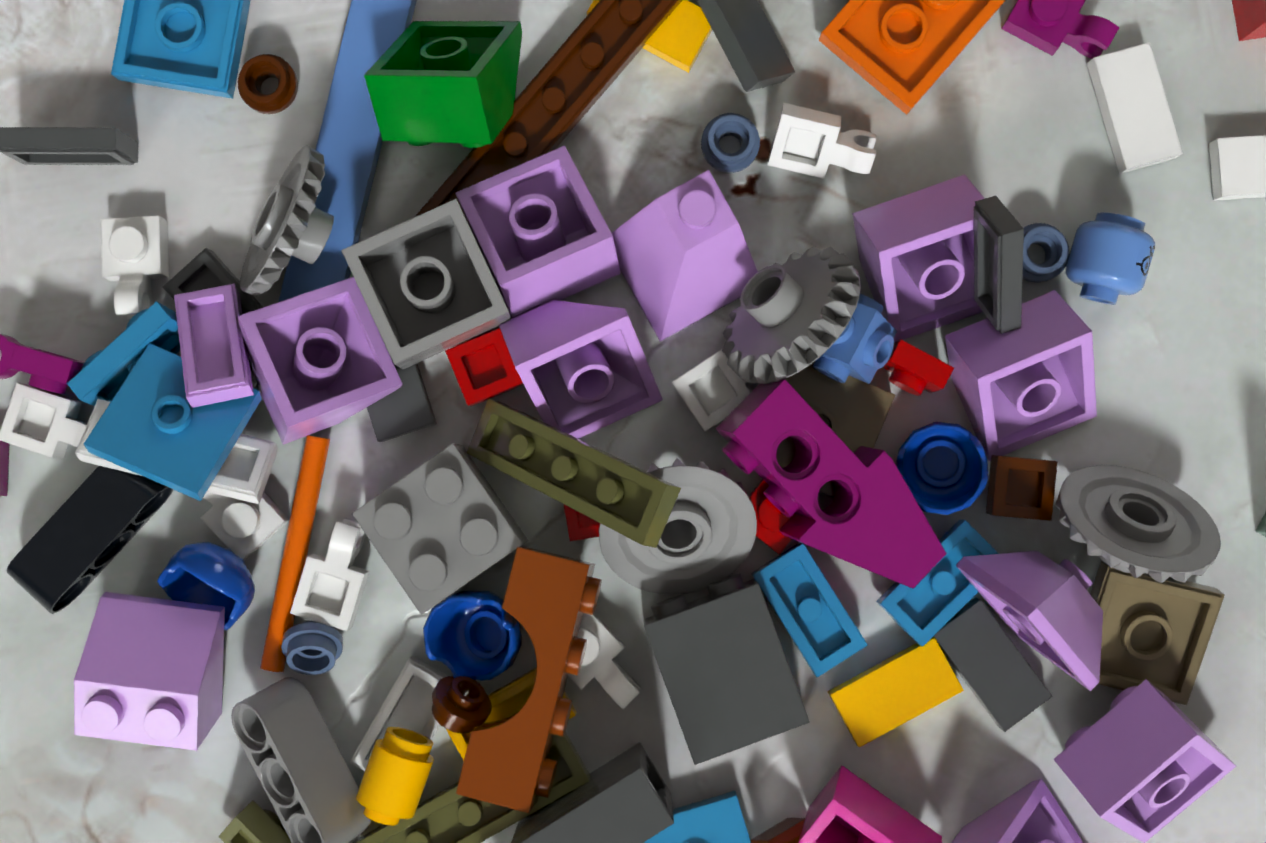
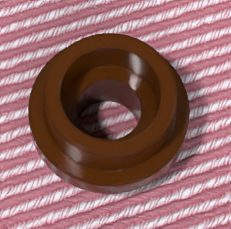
[238,54,298,114]
[432,676,492,734]

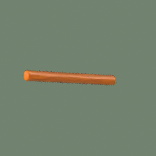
[260,435,330,672]

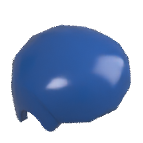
[896,422,989,515]
[158,542,255,630]
[423,591,522,681]

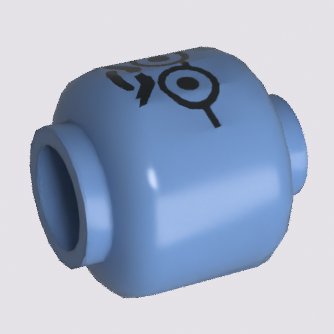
[1065,212,1155,305]

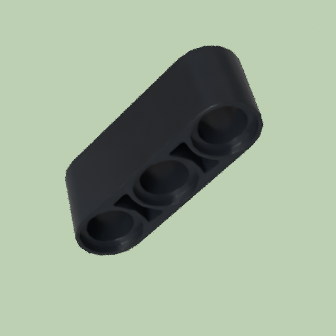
[7,466,173,614]

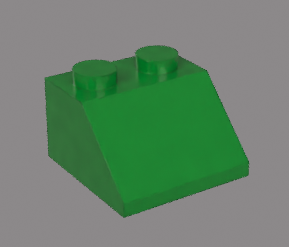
[364,21,522,148]

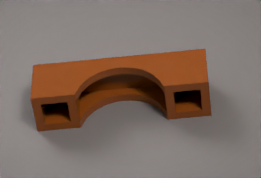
[456,547,602,813]

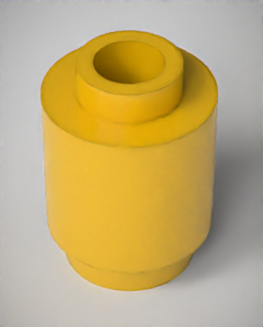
[356,727,434,826]

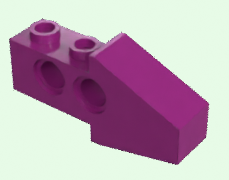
[715,379,947,589]

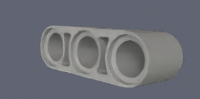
[231,677,371,843]

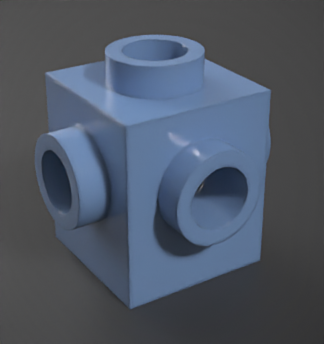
[813,294,897,384]

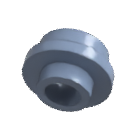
[701,113,760,173]
[1023,223,1069,283]
[281,621,343,675]

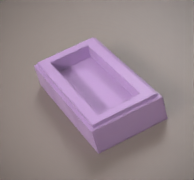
[174,283,254,408]

